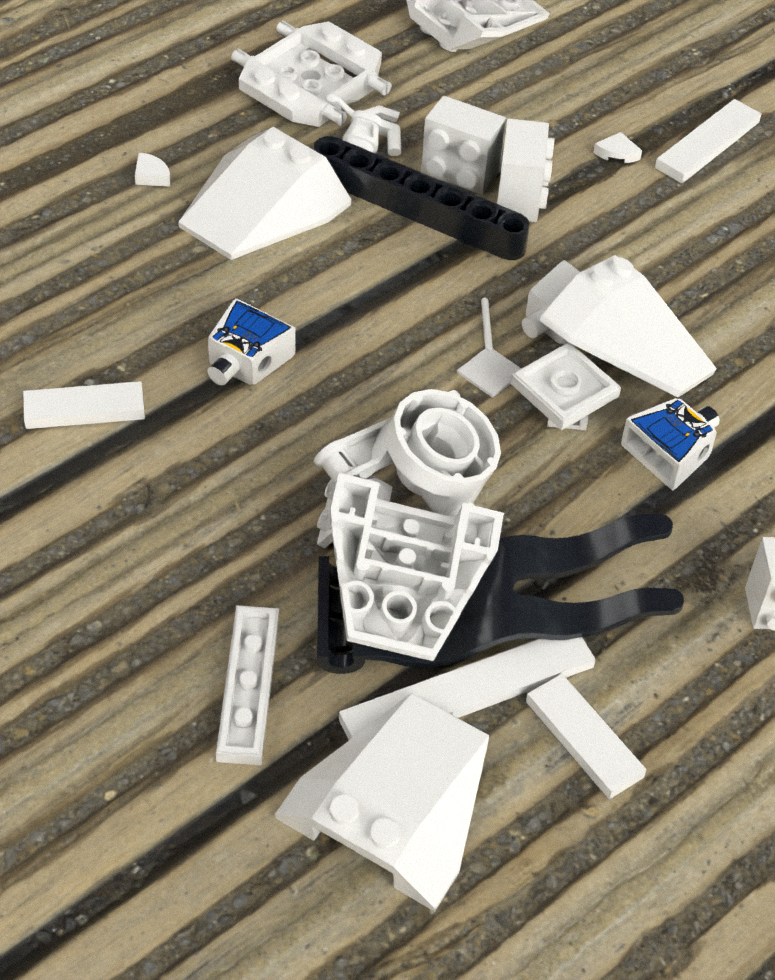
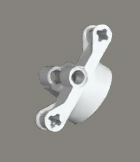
[313,389,501,518]

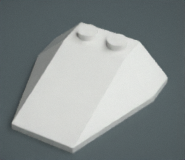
[407,0,550,52]
[178,127,351,260]
[539,255,717,397]
[275,693,489,912]

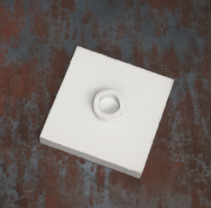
[510,342,621,430]

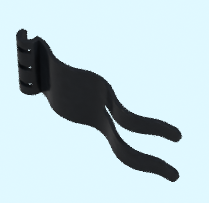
[317,514,684,674]

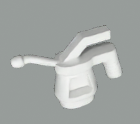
[325,93,401,156]

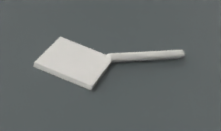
[457,298,521,398]

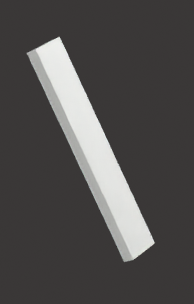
[339,637,596,740]

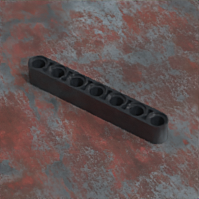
[314,136,530,260]

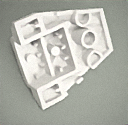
[329,473,504,661]

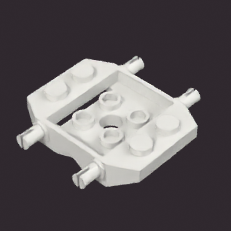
[231,20,392,127]

